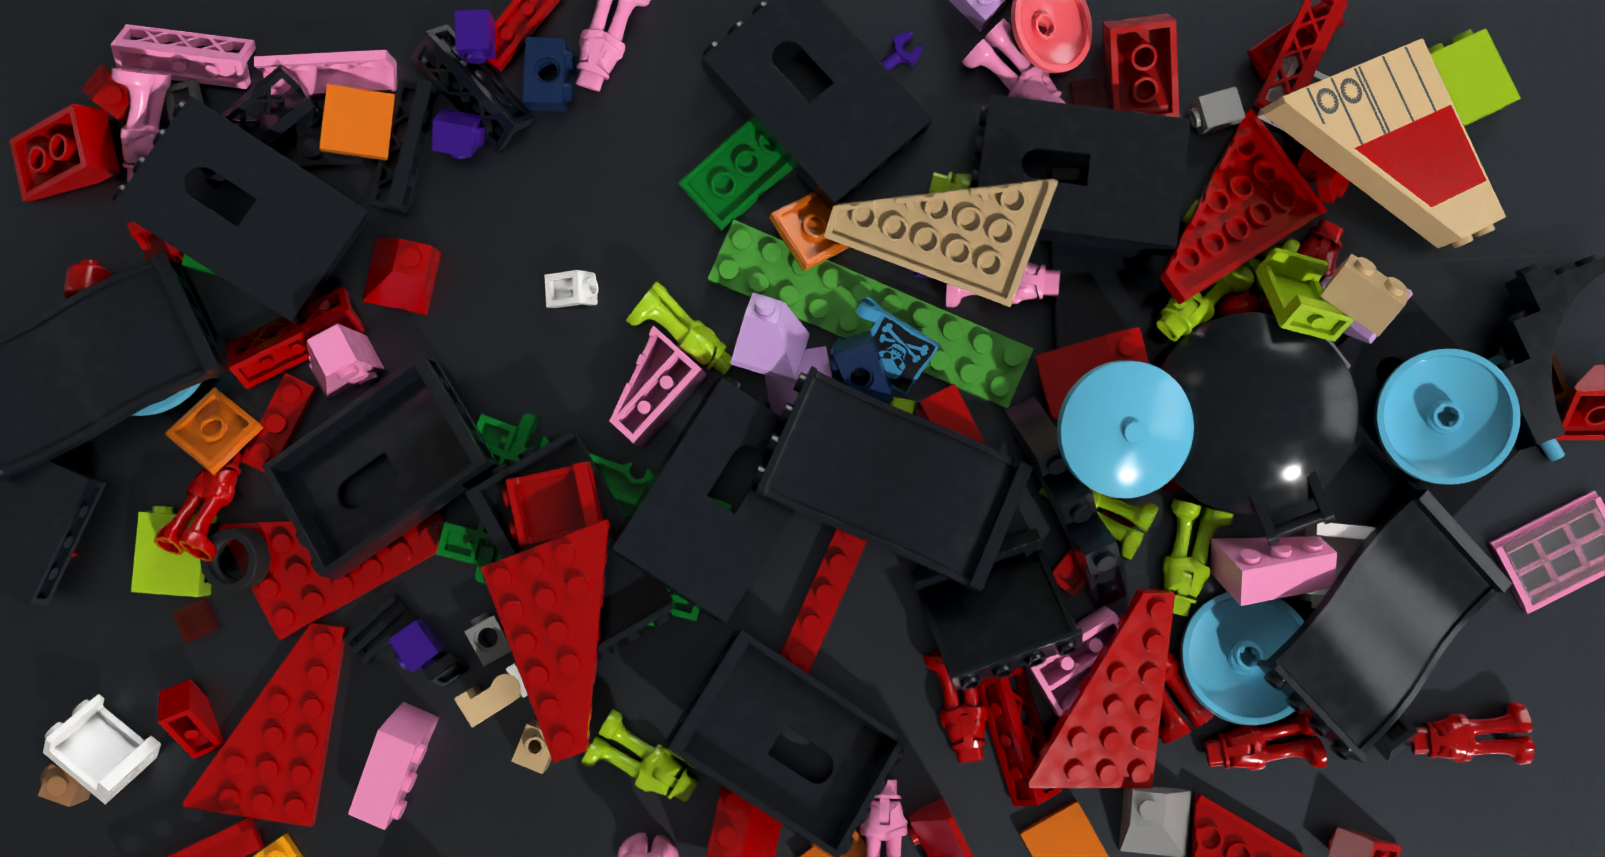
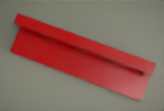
[1254,0,1348,125]
[225,286,365,389]
[977,666,1062,807]
[166,818,265,857]

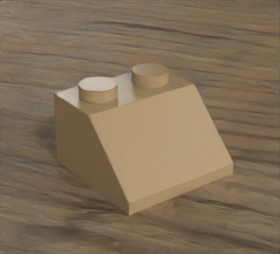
[1320,254,1411,336]

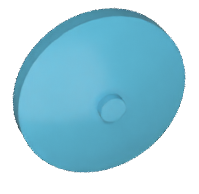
[1374,349,1520,485]
[1057,360,1194,498]
[1179,592,1305,725]

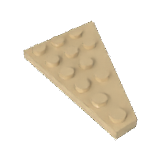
[823,179,1059,307]

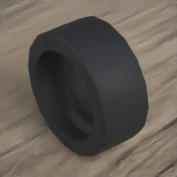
[200,527,271,592]

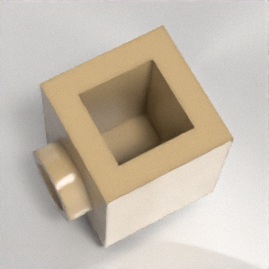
[511,719,552,774]

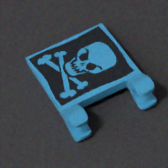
[831,297,940,396]

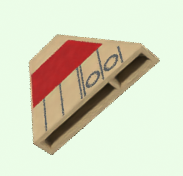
[1261,38,1506,248]

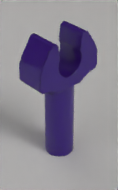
[880,32,923,71]

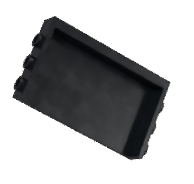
[465,429,677,661]

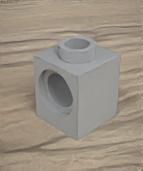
[1189,86,1246,136]
[464,611,511,667]

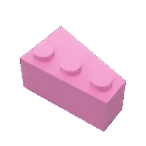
[307,324,385,400]
[609,326,708,449]
[1210,536,1337,606]
[1026,605,1120,719]
[348,701,440,830]

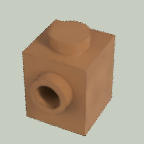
[38,762,91,807]

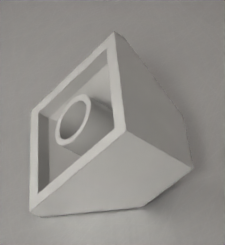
[1118,786,1192,857]

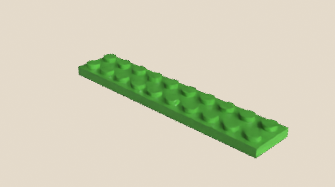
[708,220,1033,409]

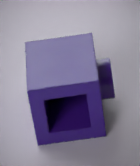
[454,9,496,64]
[432,109,485,159]
[388,618,446,673]

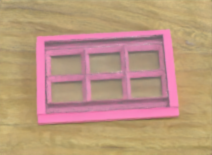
[1488,491,1605,614]

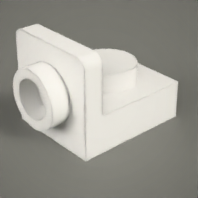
[544,270,599,308]

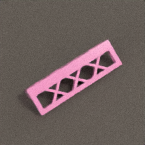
[110,24,256,89]
[254,50,397,98]

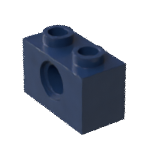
[523,37,575,112]
[829,330,894,403]

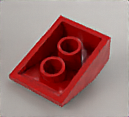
[1102,13,1179,117]
[9,104,121,202]
[1035,327,1149,420]
[907,797,974,857]

